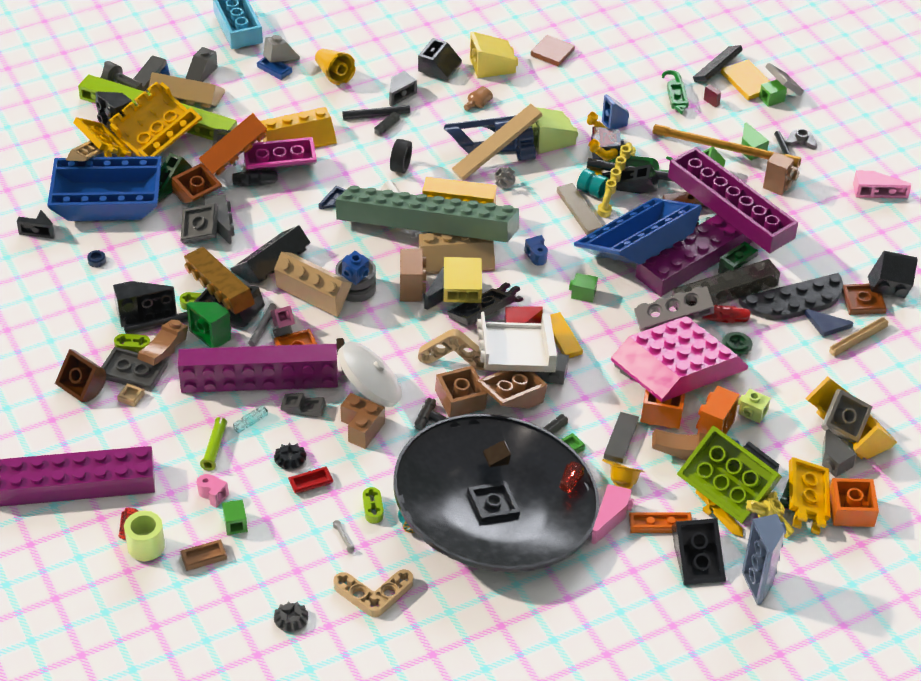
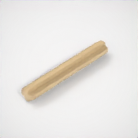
[829,317,889,356]

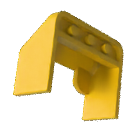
[805,376,897,460]

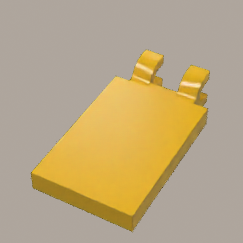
[73,117,132,157]
[789,457,831,535]

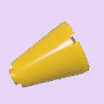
[315,48,356,85]

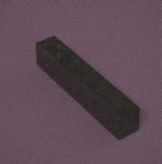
[671,259,780,310]

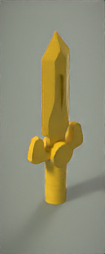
[695,490,743,537]

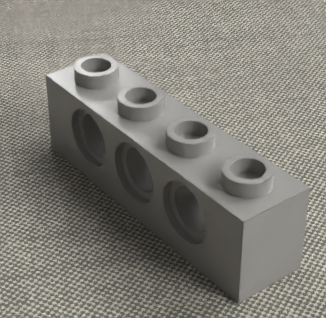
[634,286,714,332]

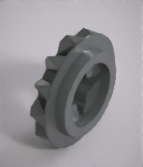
[274,600,308,632]

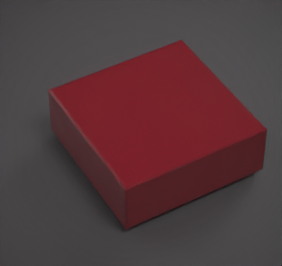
[703,84,722,108]

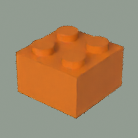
[696,386,740,435]
[830,478,879,527]

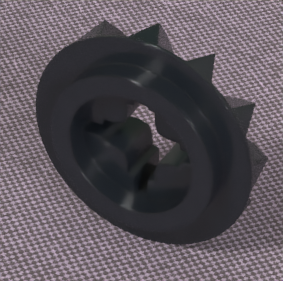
[274,442,306,470]

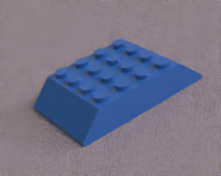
[47,156,162,221]
[574,198,702,265]

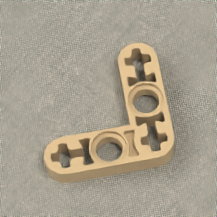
[418,329,485,370]
[333,569,413,617]

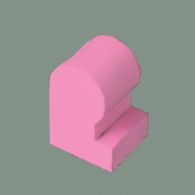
[271,306,295,328]
[197,474,229,508]

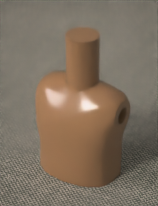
[463,86,493,111]

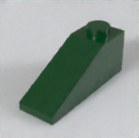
[158,153,192,203]

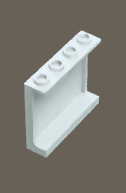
[477,312,557,372]

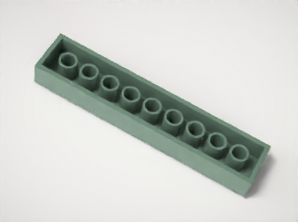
[336,185,519,243]

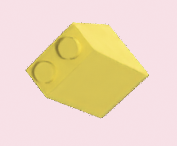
[469,32,518,78]

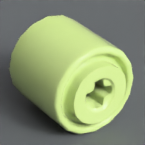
[124,510,165,561]

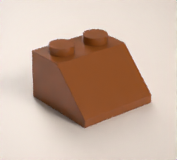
[172,163,222,203]

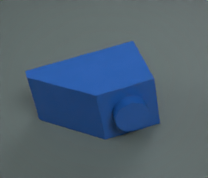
[601,94,629,129]

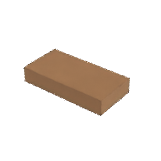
[180,539,227,571]

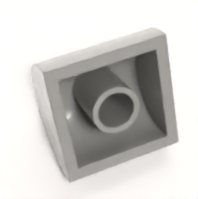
[821,389,873,443]

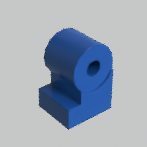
[524,235,548,266]

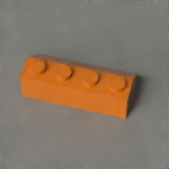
[199,113,267,176]

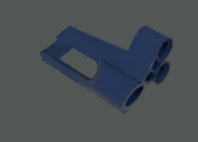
[443,115,536,161]

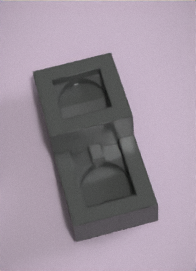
[280,393,326,417]

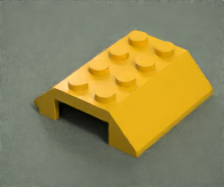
[109,81,203,157]

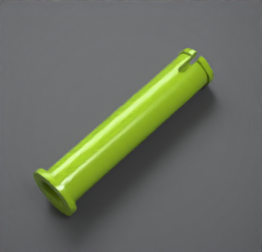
[200,417,228,471]

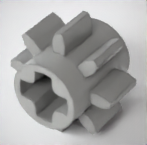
[494,167,516,188]

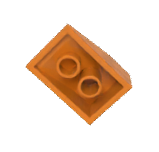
[640,390,685,429]

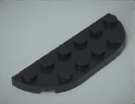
[738,273,843,320]

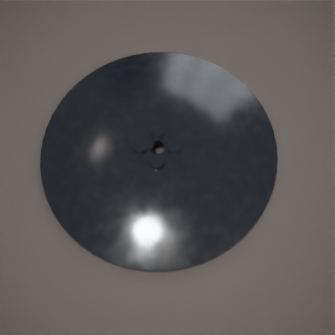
[393,414,599,572]

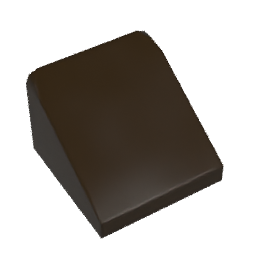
[483,441,511,467]

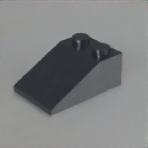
[194,285,265,327]
[671,518,726,585]

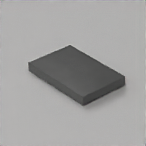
[101,347,168,392]

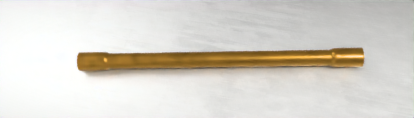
[652,124,802,168]

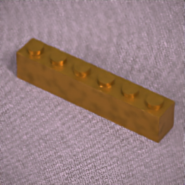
[184,246,255,314]

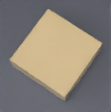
[117,383,145,407]

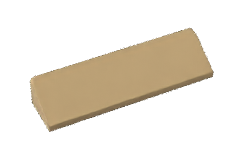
[66,141,104,161]

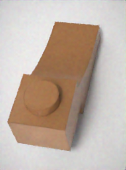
[137,320,188,366]
[652,429,706,461]

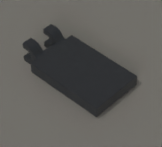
[447,282,524,326]

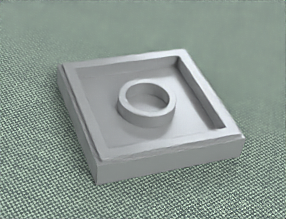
[765,63,804,96]

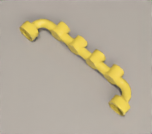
[597,142,636,218]

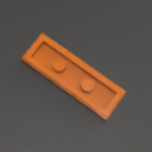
[629,512,692,533]

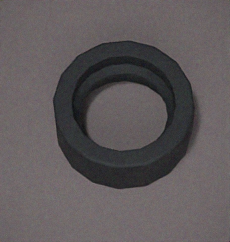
[390,138,413,174]

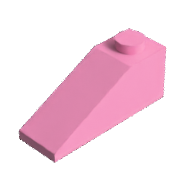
[853,170,912,199]
[591,484,634,544]

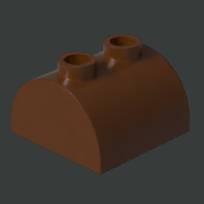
[54,349,106,402]

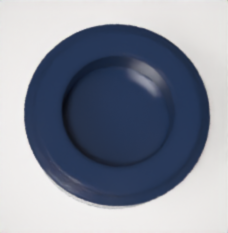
[87,250,106,267]

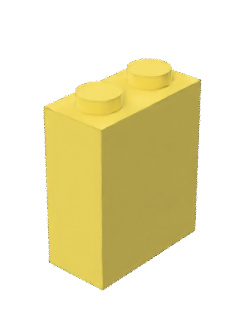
[444,257,482,303]

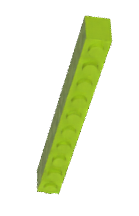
[78,74,237,142]

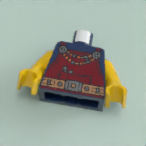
[587,111,631,161]

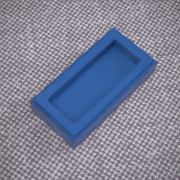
[256,57,292,80]

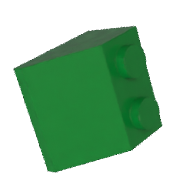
[186,302,231,348]

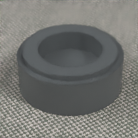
[273,325,293,337]

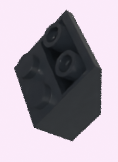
[418,38,462,81]
[95,91,132,134]

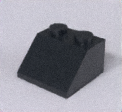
[867,250,918,298]

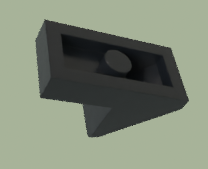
[16,210,55,239]

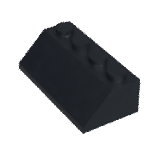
[230,225,311,284]

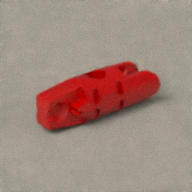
[701,305,751,323]

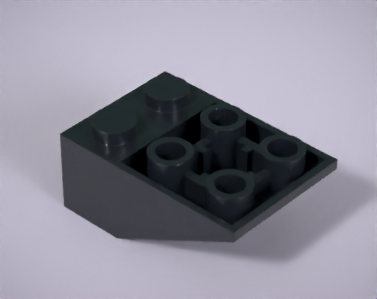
[113,281,177,327]

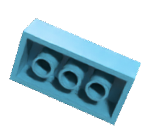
[213,0,263,49]

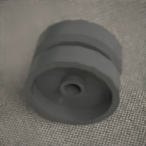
[335,257,376,302]

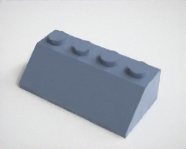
[742,514,786,606]

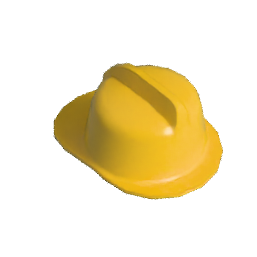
[602,459,645,489]

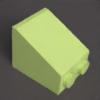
[530,107,578,154]

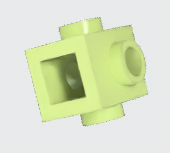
[738,388,771,424]

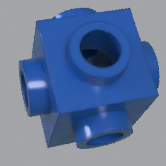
[342,251,369,285]

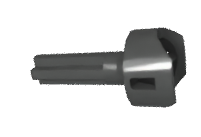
[100,61,143,90]

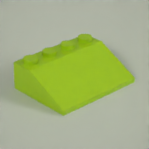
[677,425,782,524]

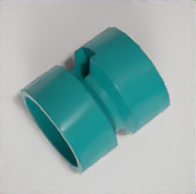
[576,168,609,199]

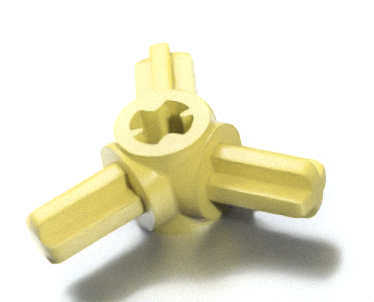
[746,491,794,538]

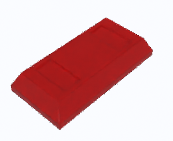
[288,466,334,494]

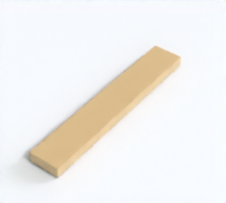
[451,103,543,181]

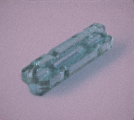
[233,405,268,433]

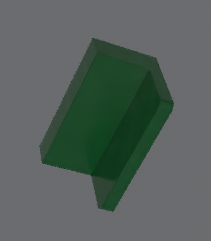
[718,241,758,275]

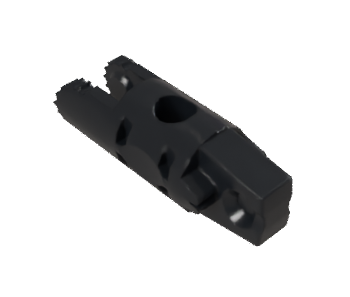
[232,170,278,187]

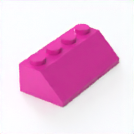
[243,137,317,171]

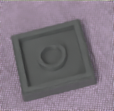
[180,203,218,244]

